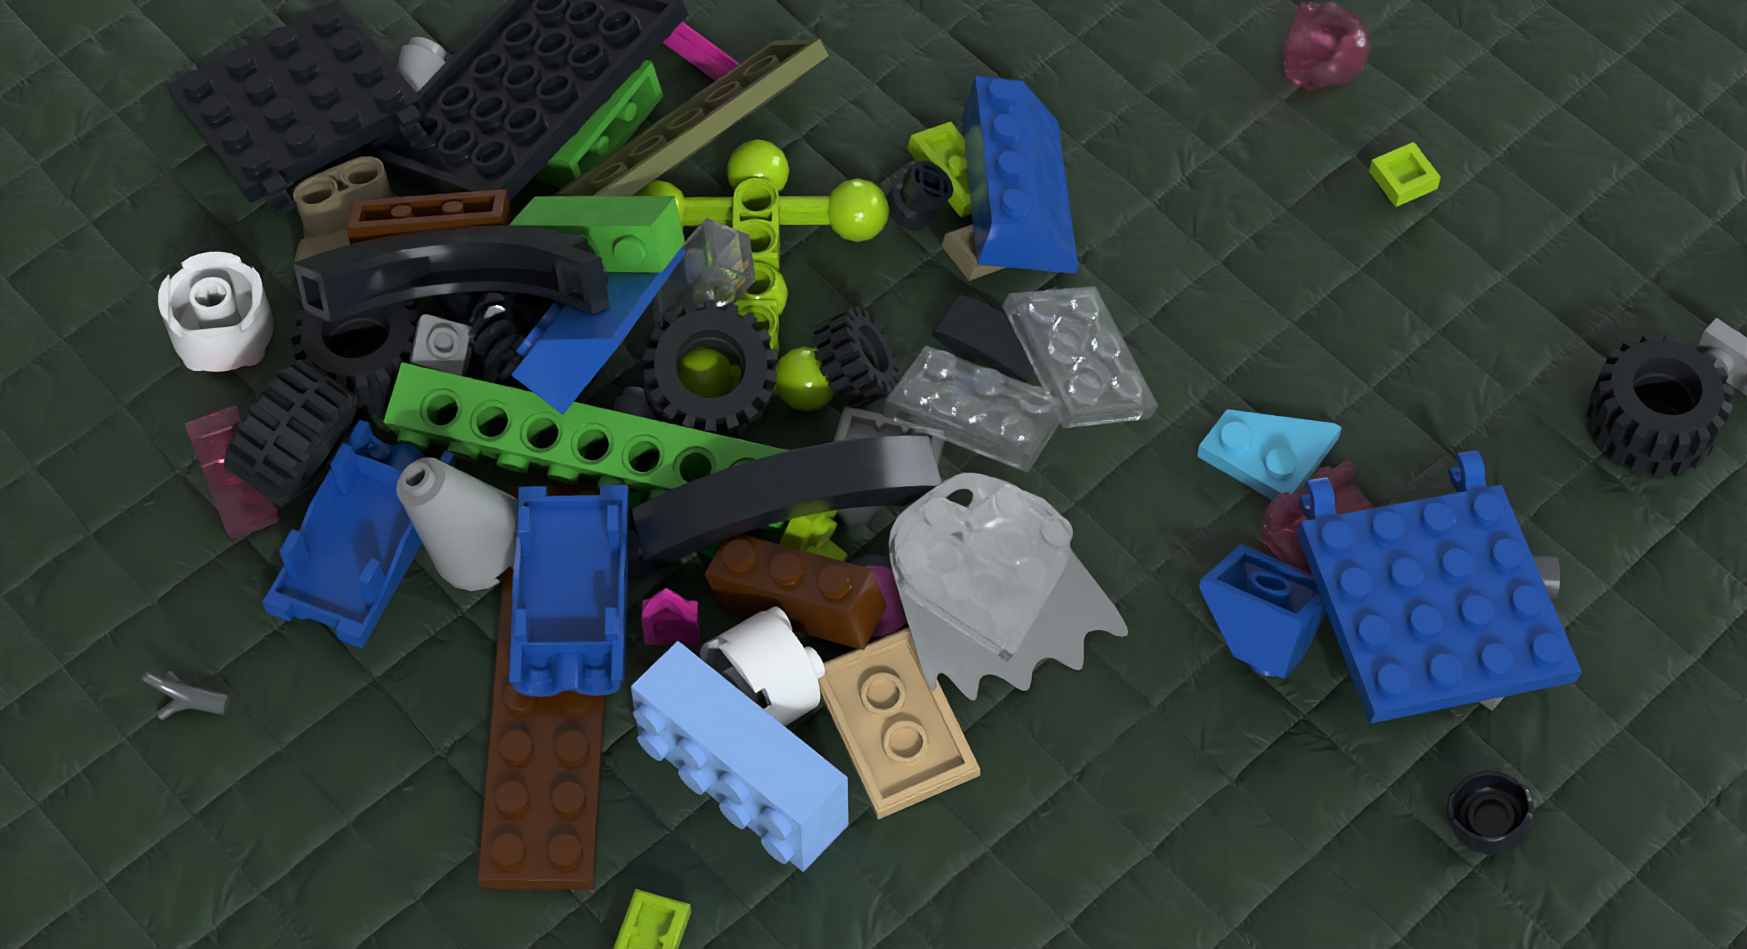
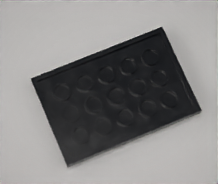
[359,0,689,203]

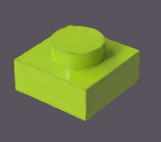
[1369,142,1441,207]

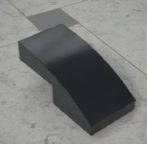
[931,294,1052,388]

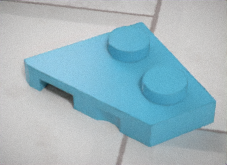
[1197,409,1342,509]

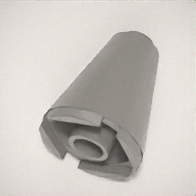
[396,457,518,591]

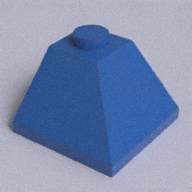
[1199,544,1327,679]

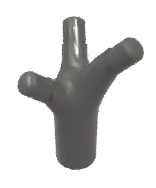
[141,671,230,720]

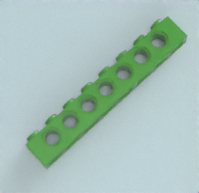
[383,362,791,532]

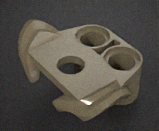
[293,156,409,282]

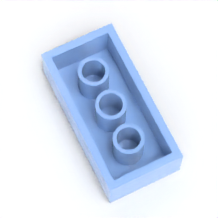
[631,641,849,872]

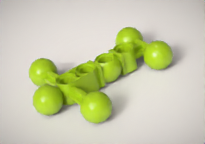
[632,139,890,412]

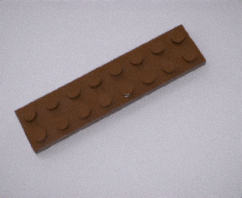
[478,485,606,890]

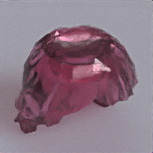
[1283,2,1371,91]

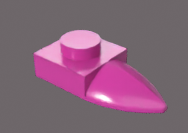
[641,588,701,646]

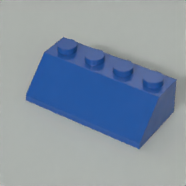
[961,76,1078,274]
[511,248,686,415]

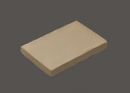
[818,627,980,820]

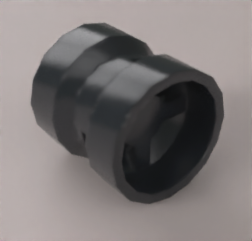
[886,161,953,231]

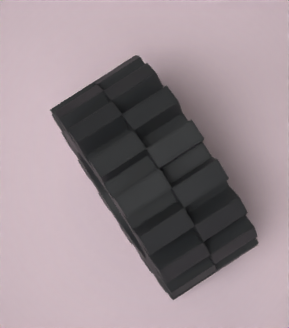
[812,306,901,409]

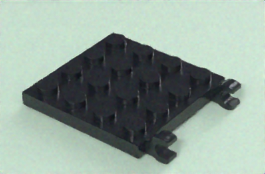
[166,0,429,216]

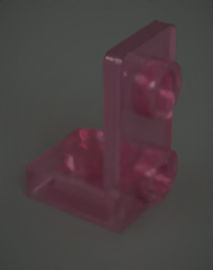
[185,405,279,539]

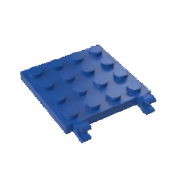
[1296,450,1582,724]

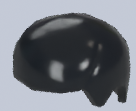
[1447,770,1535,856]

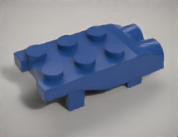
[262,420,455,649]
[509,485,629,697]

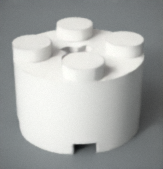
[158,252,274,372]
[700,606,825,726]

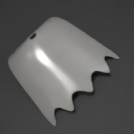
[888,472,1128,701]

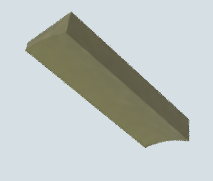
[552,39,829,196]

